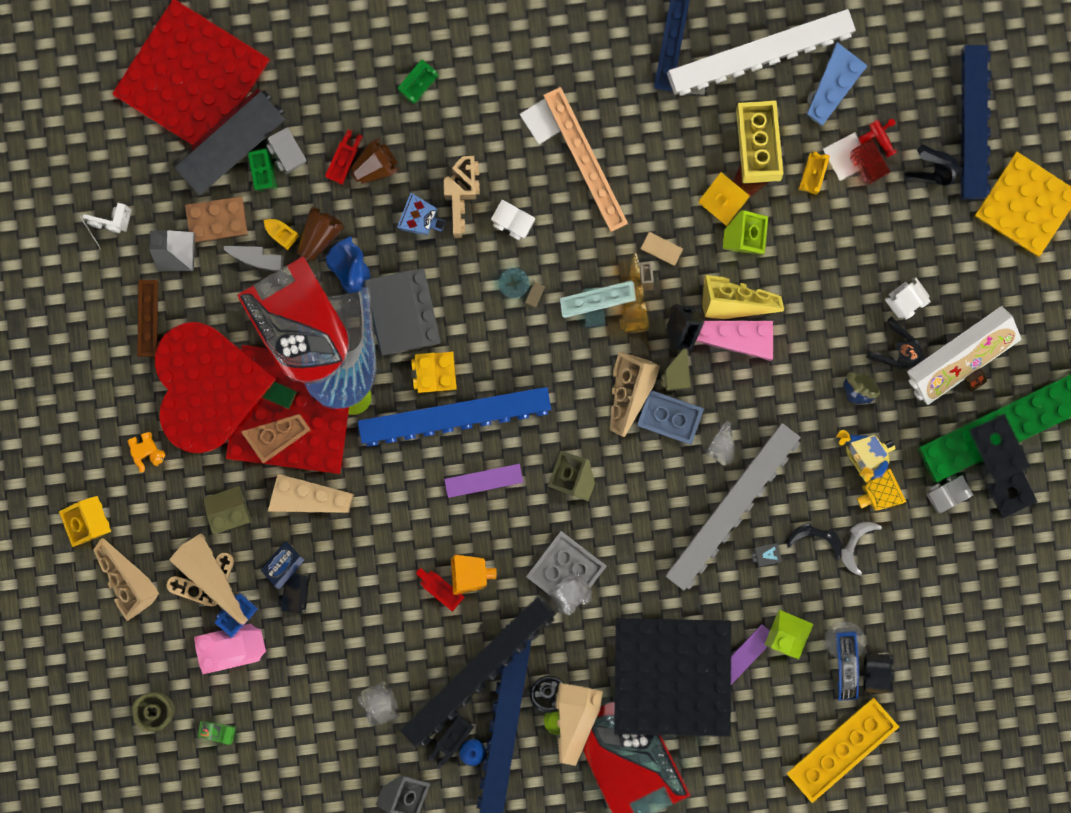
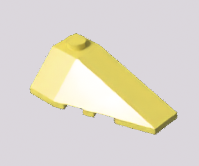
[702,275,784,319]

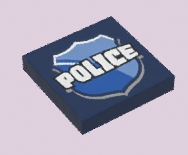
[261,541,304,589]

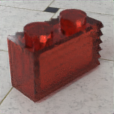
[849,139,891,185]

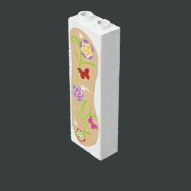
[908,306,1022,405]

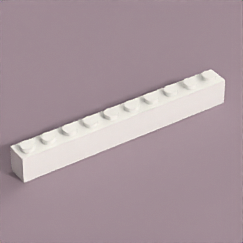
[667,9,856,96]

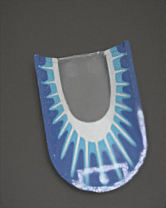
[298,287,376,409]

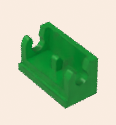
[397,59,439,105]
[248,149,278,191]

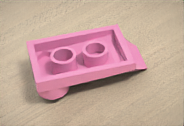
[194,624,266,674]

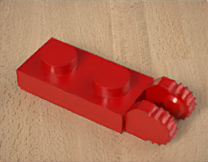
[325,130,363,185]

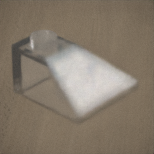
[704,421,735,466]

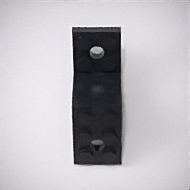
[968,413,1038,518]

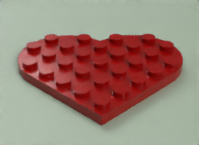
[155,322,277,453]

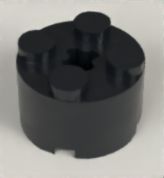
[863,653,894,693]

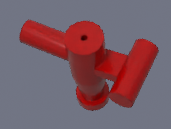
[858,119,897,158]

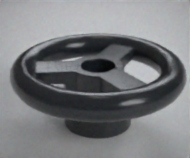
[530,676,565,713]

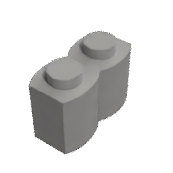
[927,474,973,514]

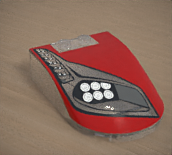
[237,256,350,384]

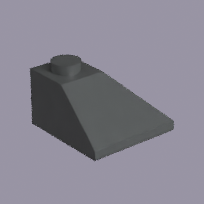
[149,230,195,271]
[376,775,431,813]

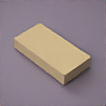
[640,232,683,266]

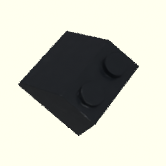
[278,573,310,614]

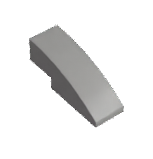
[224,246,283,272]

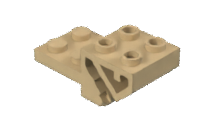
[444,156,480,238]

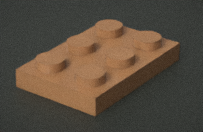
[185,197,248,243]

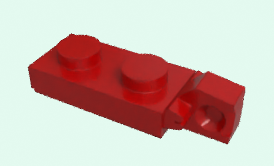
[415,568,464,612]

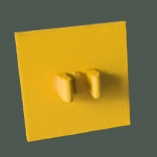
[698,172,750,226]

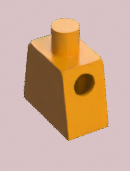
[451,555,497,595]

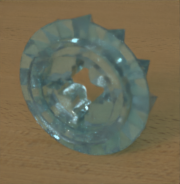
[499,268,529,298]

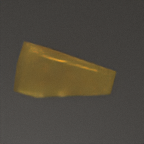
[619,253,649,333]

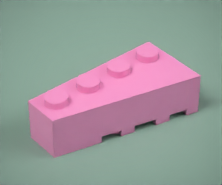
[696,321,773,361]

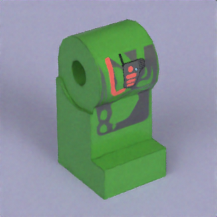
[197,721,236,745]

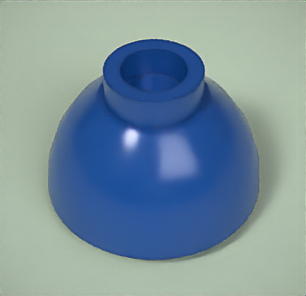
[459,739,486,766]

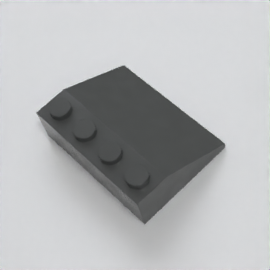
[364,268,441,356]

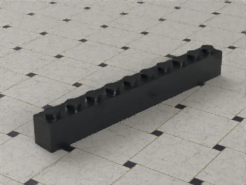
[400,597,557,748]

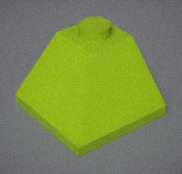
[723,210,768,254]
[764,610,813,659]

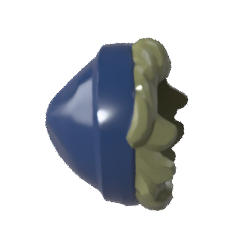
[843,372,880,404]

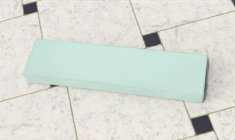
[560,281,636,318]

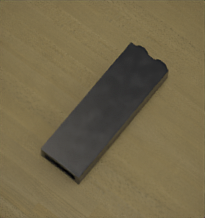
[172,88,286,195]

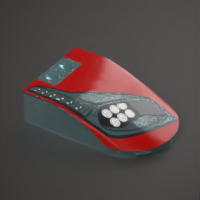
[583,701,690,813]

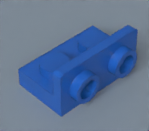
[214,593,258,638]

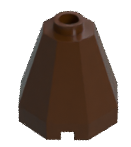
[351,138,400,184]

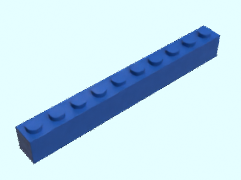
[358,387,551,447]

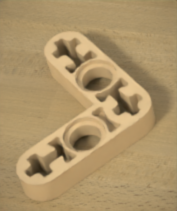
[167,553,234,606]

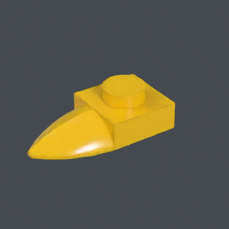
[264,219,299,250]

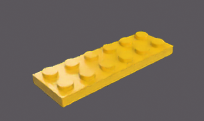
[786,697,899,803]

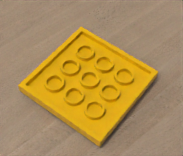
[974,152,1071,257]

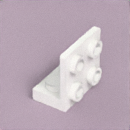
[82,203,132,233]

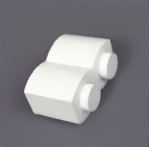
[491,200,536,240]

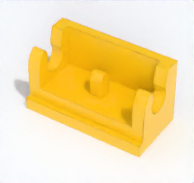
[799,151,830,195]

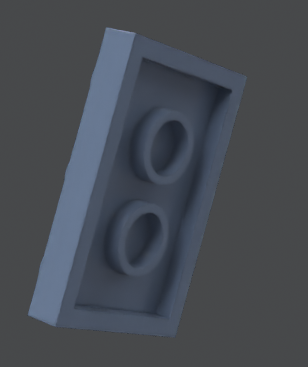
[637,390,704,445]

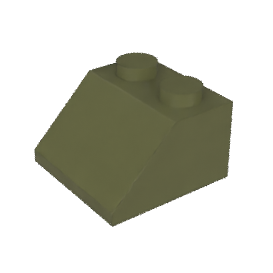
[661,349,691,391]
[203,486,252,535]

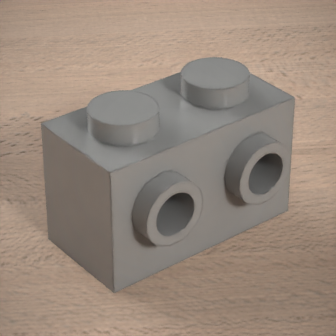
[265,127,307,175]

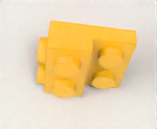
[411,352,457,393]

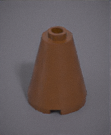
[297,207,345,262]

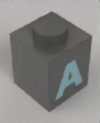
[751,543,782,567]

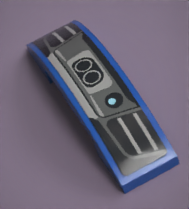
[836,631,859,701]

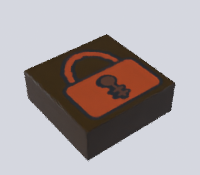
[965,368,987,392]

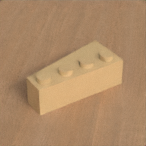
[268,474,354,513]

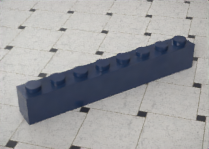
[961,45,991,200]

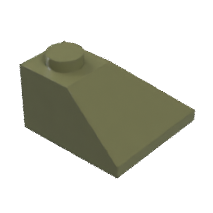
[548,451,595,501]

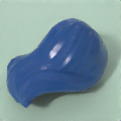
[326,237,371,293]

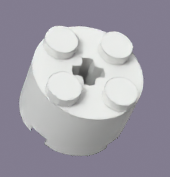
[885,277,930,319]

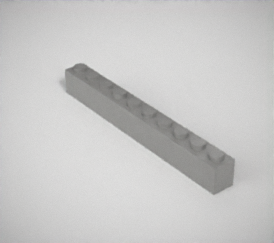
[665,423,801,590]

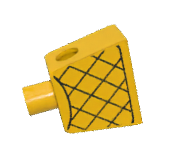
[856,469,906,511]

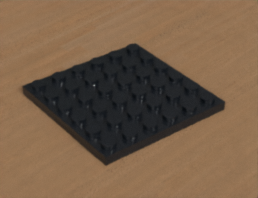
[614,618,731,737]

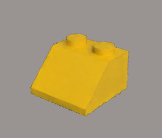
[59,496,111,547]

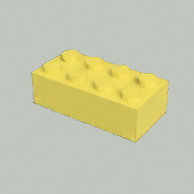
[736,101,783,183]

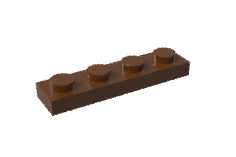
[137,280,159,357]

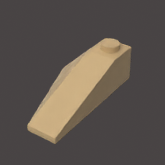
[94,538,159,621]
[556,683,603,766]

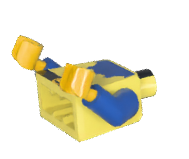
[836,430,895,482]

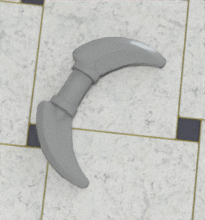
[841,522,882,575]

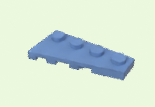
[806,42,867,126]

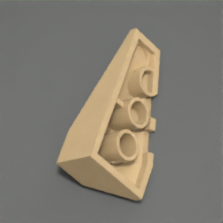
[610,352,660,437]

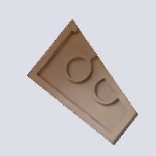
[242,414,311,463]

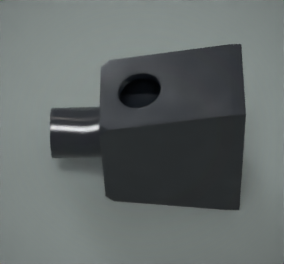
[667,304,704,350]

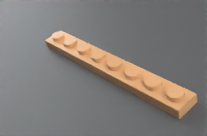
[544,87,628,232]

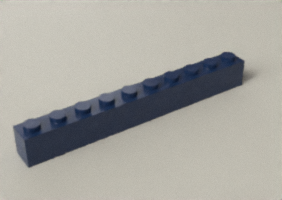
[477,621,531,813]

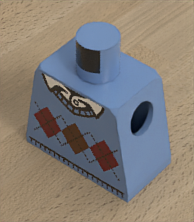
[397,193,446,235]

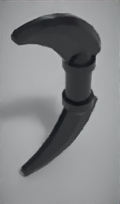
[787,523,842,560]

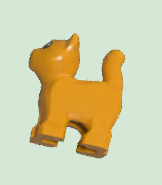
[128,432,166,473]

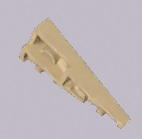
[169,533,247,625]

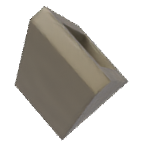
[640,262,654,291]
[525,282,545,308]

